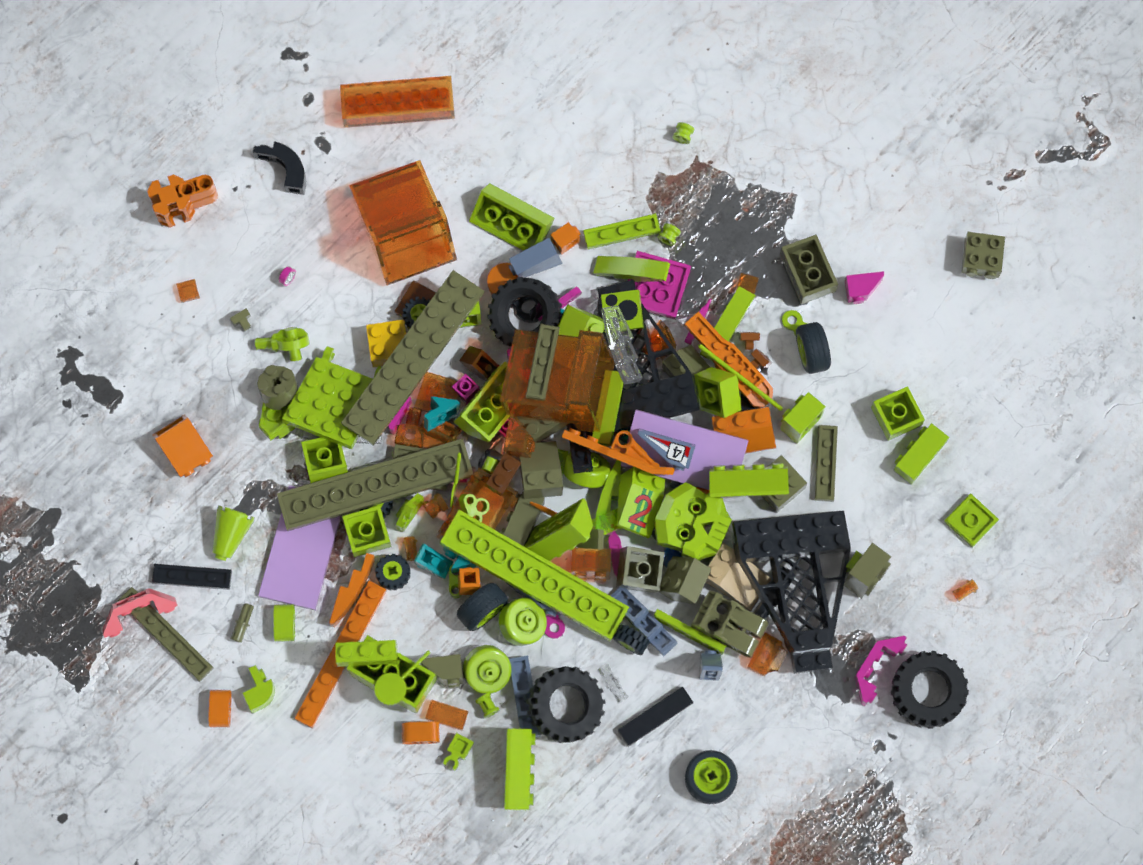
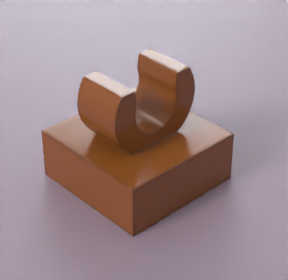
[740,332,760,350]
[751,349,772,370]

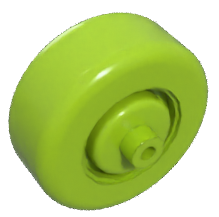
[563,452,611,488]
[499,598,547,646]
[463,645,512,694]

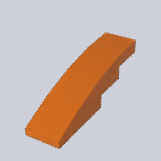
[329,553,375,628]

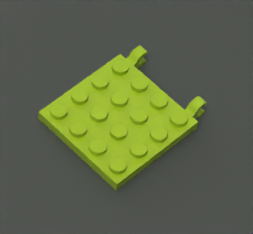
[282,346,382,450]

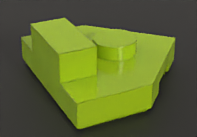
[258,402,295,441]
[396,493,424,532]

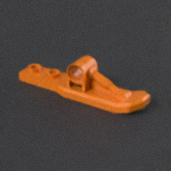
[684,311,773,408]
[562,428,675,475]

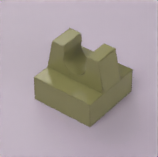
[230,308,251,332]

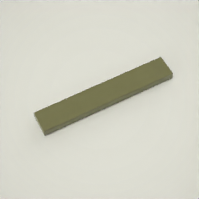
[118,587,214,682]

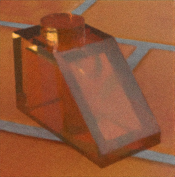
[503,413,535,458]

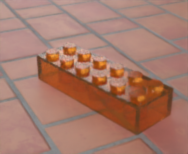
[340,76,455,128]

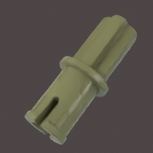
[230,603,254,643]

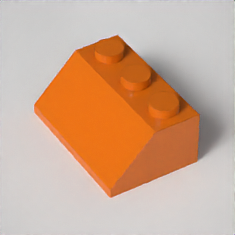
[712,407,776,454]

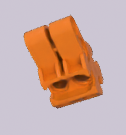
[147,174,218,228]

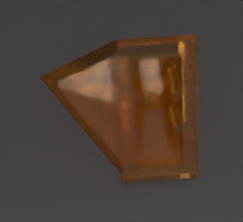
[643,319,676,360]

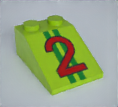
[616,466,665,538]

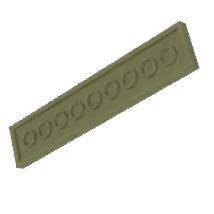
[341,270,485,446]
[277,439,474,531]

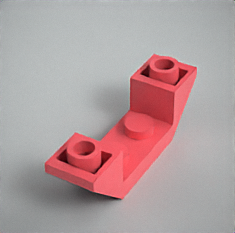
[103,588,178,638]

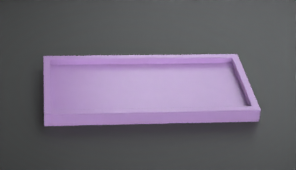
[621,409,748,490]
[258,485,341,611]

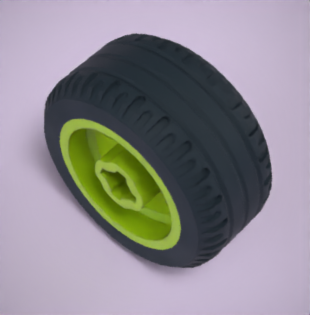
[796,322,831,374]
[457,583,508,631]
[685,750,738,804]

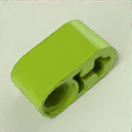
[274,604,295,642]

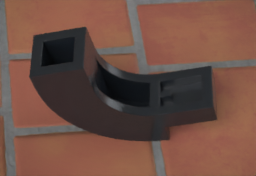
[253,141,306,195]

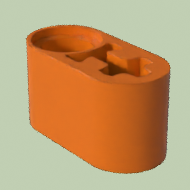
[209,690,232,727]
[402,722,440,744]

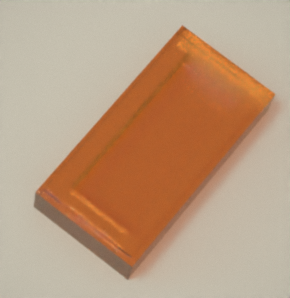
[425,700,469,731]

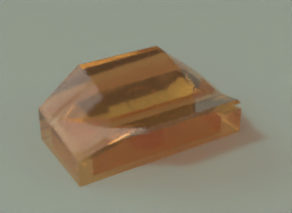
[419,419,462,449]
[747,632,788,677]

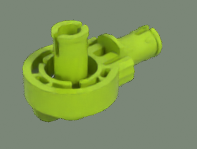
[255,327,310,361]

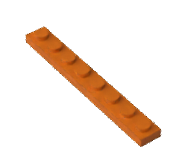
[295,581,387,728]

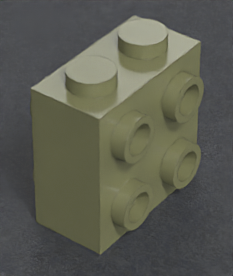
[961,232,1005,279]

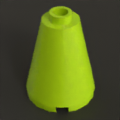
[212,505,255,561]

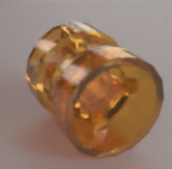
[422,493,449,519]

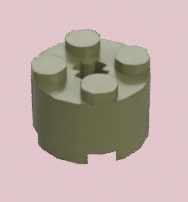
[257,365,298,410]

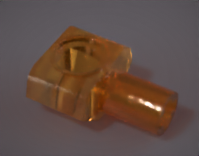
[394,407,426,448]

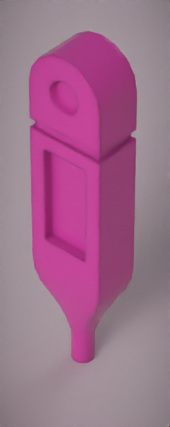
[538,287,582,321]
[684,298,712,345]
[608,524,622,576]

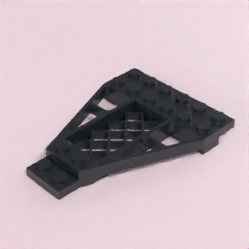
[581,279,700,437]
[732,510,851,674]

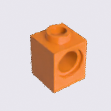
[550,222,580,255]

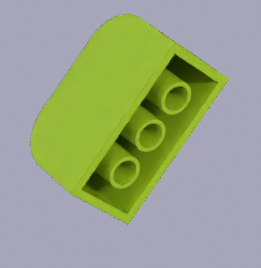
[347,635,437,713]

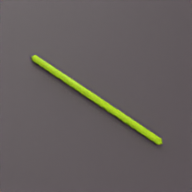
[698,344,783,411]

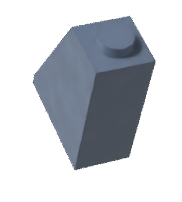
[509,238,563,278]

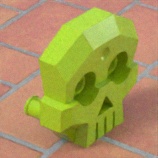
[654,482,732,561]

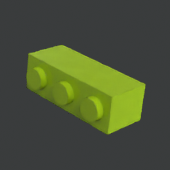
[894,423,950,485]
[335,640,398,667]

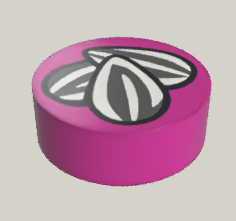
[279,266,296,286]

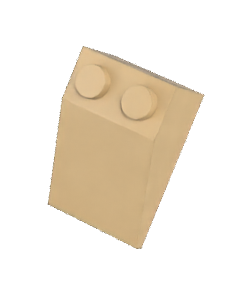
[706,543,771,611]

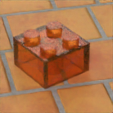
[571,548,611,583]

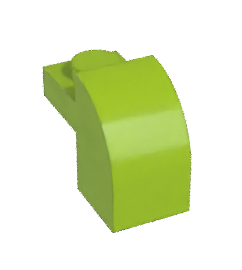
[243,665,275,713]

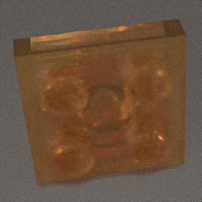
[414,372,458,412]

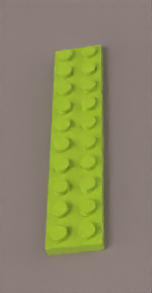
[439,510,629,642]

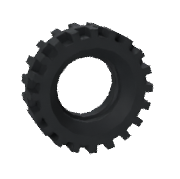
[487,277,562,350]
[891,650,969,729]
[526,666,606,743]

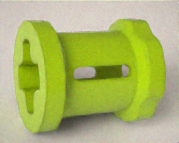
[475,693,500,718]

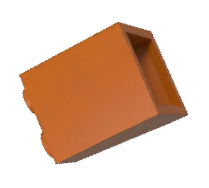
[152,414,213,477]

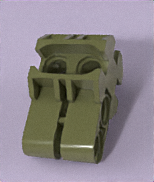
[691,590,769,658]

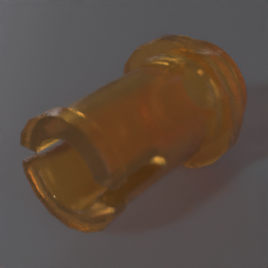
[402,536,418,561]
[952,579,979,602]

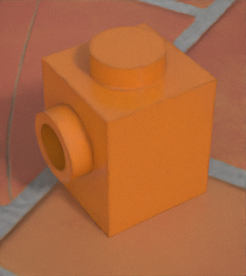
[458,567,480,595]

